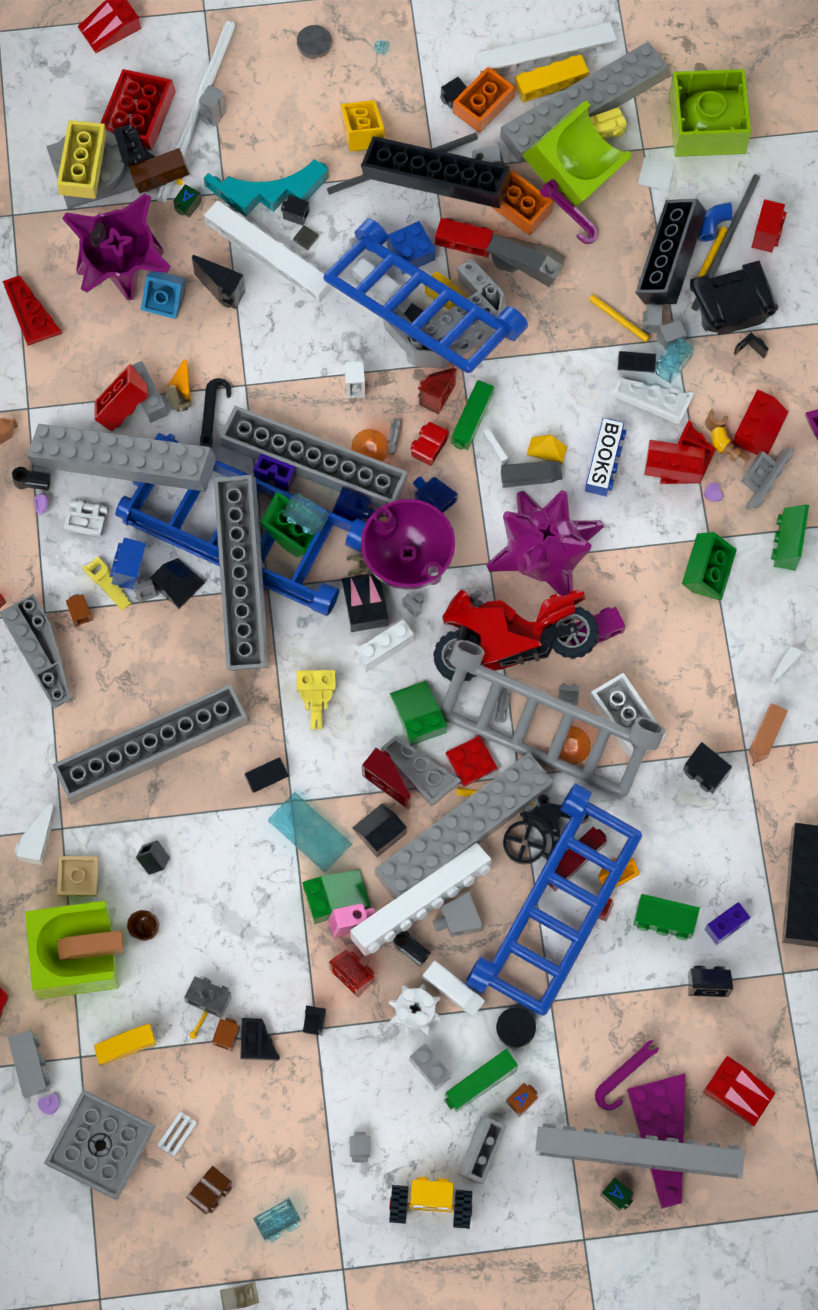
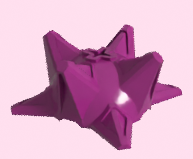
[62,193,171,301]
[486,490,604,596]

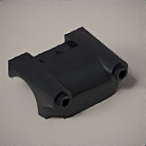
[690,260,778,335]

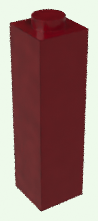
[548,826,607,892]

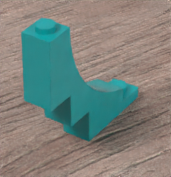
[204,159,329,217]

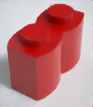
[410,421,449,466]

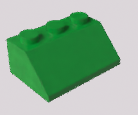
[771,504,809,571]
[682,532,737,600]
[633,894,700,940]

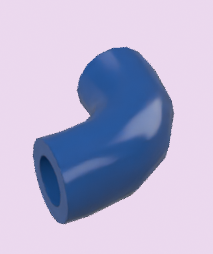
[698,202,732,242]

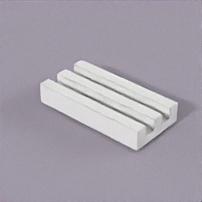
[483,429,508,467]
[157,1111,197,1158]

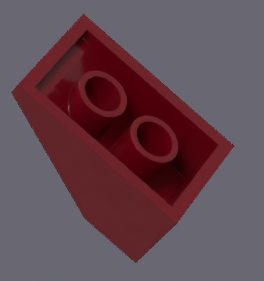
[362,748,411,810]

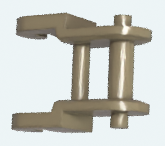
[347,555,371,576]

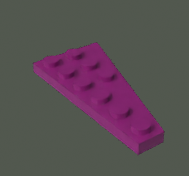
[627,1074,685,1209]

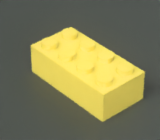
[57,120,107,199]

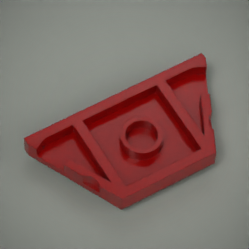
[660,421,716,484]

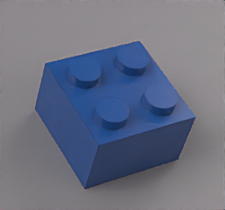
[387,221,436,274]
[109,537,146,590]

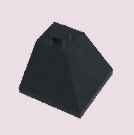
[150,558,205,609]

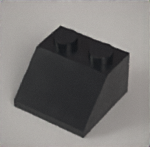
[683,742,732,794]
[352,804,407,857]
[688,966,733,997]

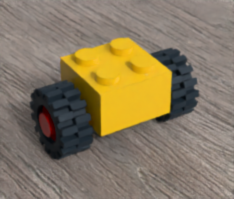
[389,1177,473,1229]

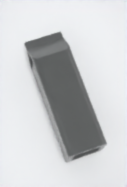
[500,460,562,488]

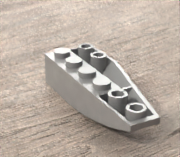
[0,594,71,709]

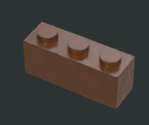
[129,148,190,194]

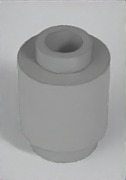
[350,1132,370,1163]

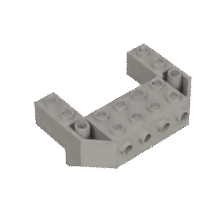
[383,258,506,368]

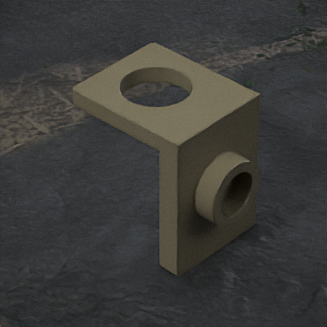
[220,1282,259,1310]

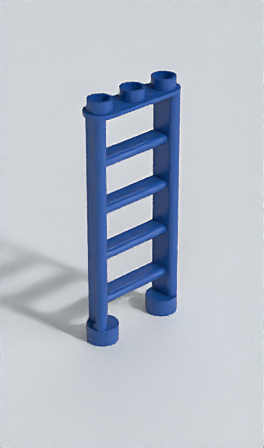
[115,433,366,616]

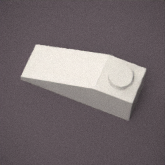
[15,804,56,865]

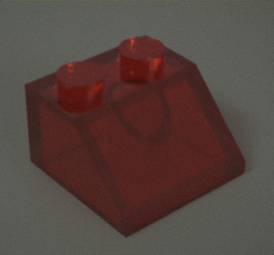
[418,368,457,414]
[329,950,375,997]

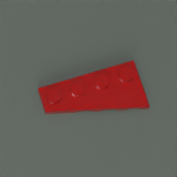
[3,275,62,346]

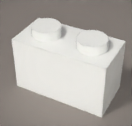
[345,360,365,398]

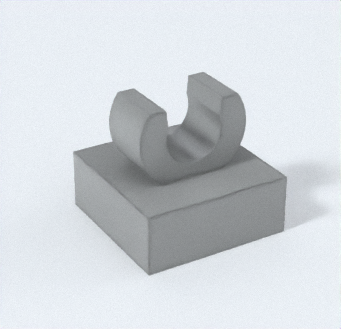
[133,577,157,603]
[402,593,424,618]
[558,683,579,706]

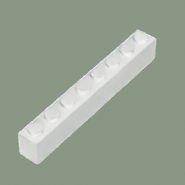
[474,22,617,76]
[204,200,332,303]
[350,843,492,956]

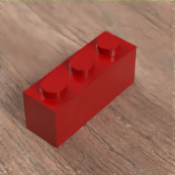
[435,218,493,258]

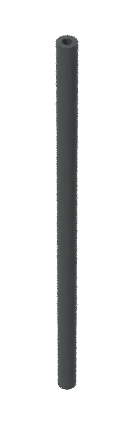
[327,133,478,195]
[691,175,760,311]

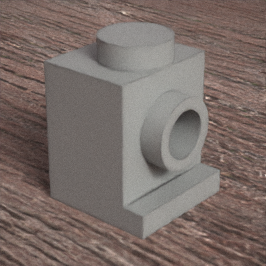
[642,304,663,334]

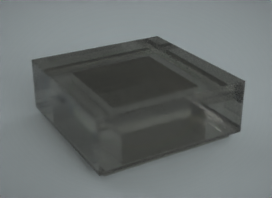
[89,222,106,248]
[293,225,319,250]

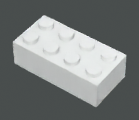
[589,673,666,758]

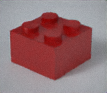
[751,199,787,253]

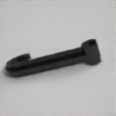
[199,378,231,449]

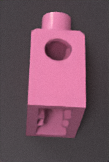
[328,904,376,938]

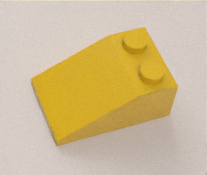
[340,100,385,151]

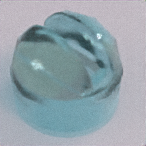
[374,40,389,55]

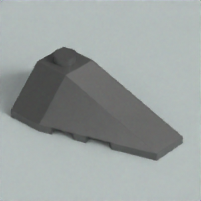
[486,234,565,287]

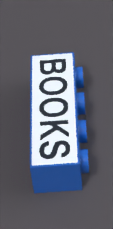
[585,418,627,497]

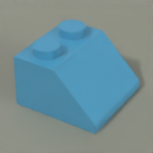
[141,271,187,319]

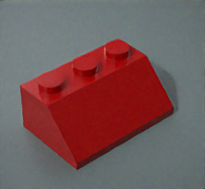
[94,364,148,432]
[733,389,788,455]
[644,440,705,484]

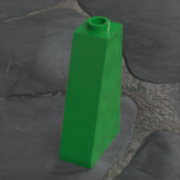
[444,1048,518,1112]

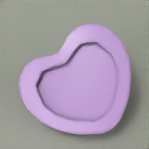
[704,482,723,502]
[34,494,49,514]
[38,1094,59,1115]

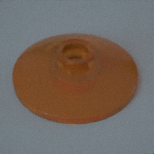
[352,429,388,462]
[552,726,590,764]

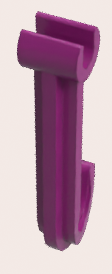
[540,179,597,244]
[595,1040,659,1111]

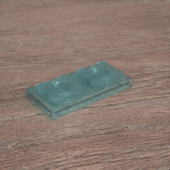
[268,792,352,873]

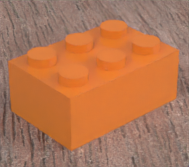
[453,67,515,133]
[492,170,554,236]

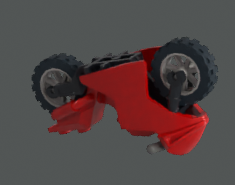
[433,589,599,682]

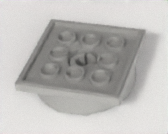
[46,130,136,209]
[44,1090,156,1201]

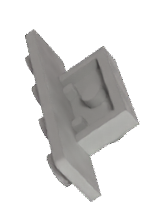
[741,447,794,510]

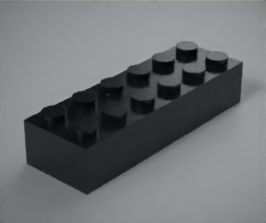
[635,199,706,305]
[782,823,818,947]

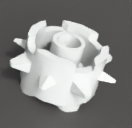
[389,984,442,1037]

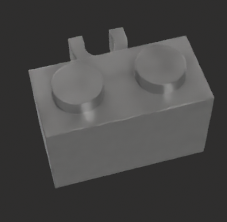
[184,976,232,1018]

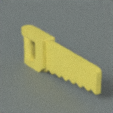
[82,557,132,610]

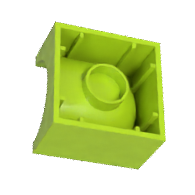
[669,69,751,157]
[522,100,632,206]
[25,901,118,1000]

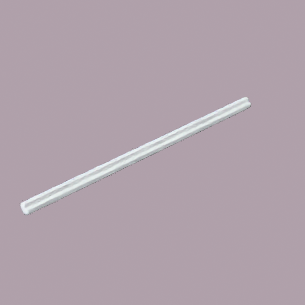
[156,21,235,203]

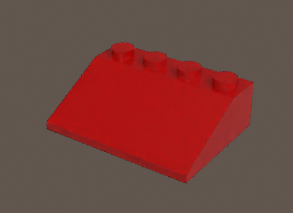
[100,69,176,151]

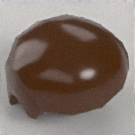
[127,910,160,941]

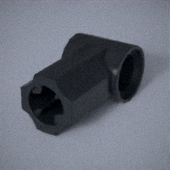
[12,467,51,491]
[393,931,431,967]

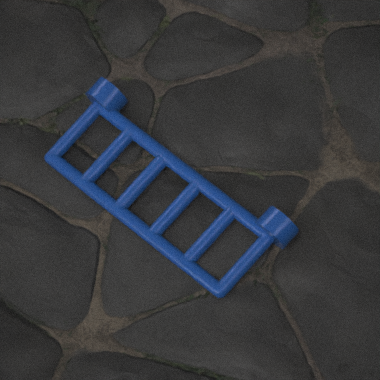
[323,218,528,373]
[465,783,642,1016]

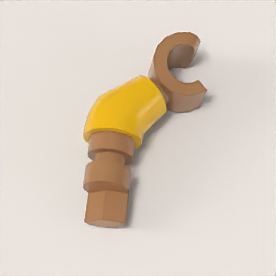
[705,409,750,467]

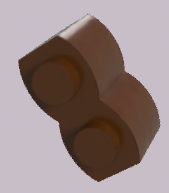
[186,1166,233,1215]

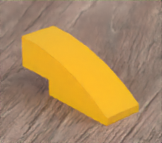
[94,1023,157,1065]

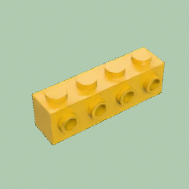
[515,54,589,103]

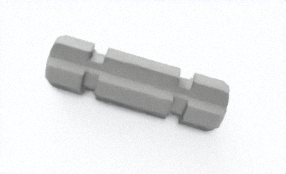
[385,418,401,454]
[495,688,510,723]

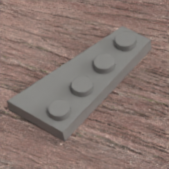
[381,736,461,807]

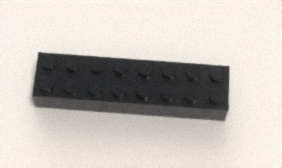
[361,136,511,209]

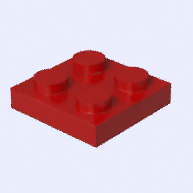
[445,735,498,788]

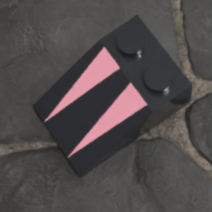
[341,573,389,632]

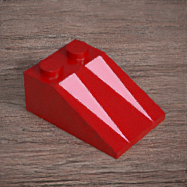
[78,0,141,53]
[703,1056,775,1127]

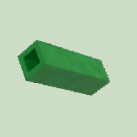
[451,380,494,450]

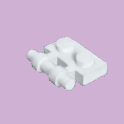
[64,500,108,537]

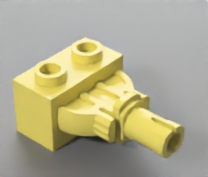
[297,670,336,730]

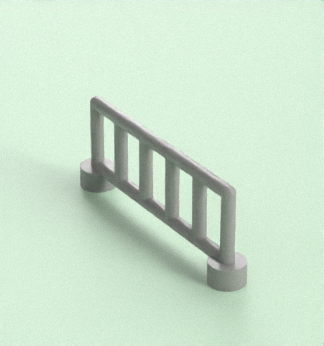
[440,640,665,798]

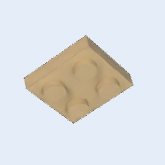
[57,856,99,897]

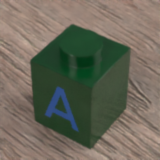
[173,184,201,218]
[600,1178,634,1211]

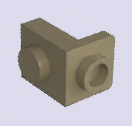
[165,384,191,412]

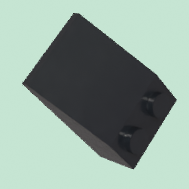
[192,254,245,309]

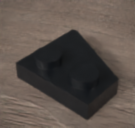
[240,1018,280,1061]

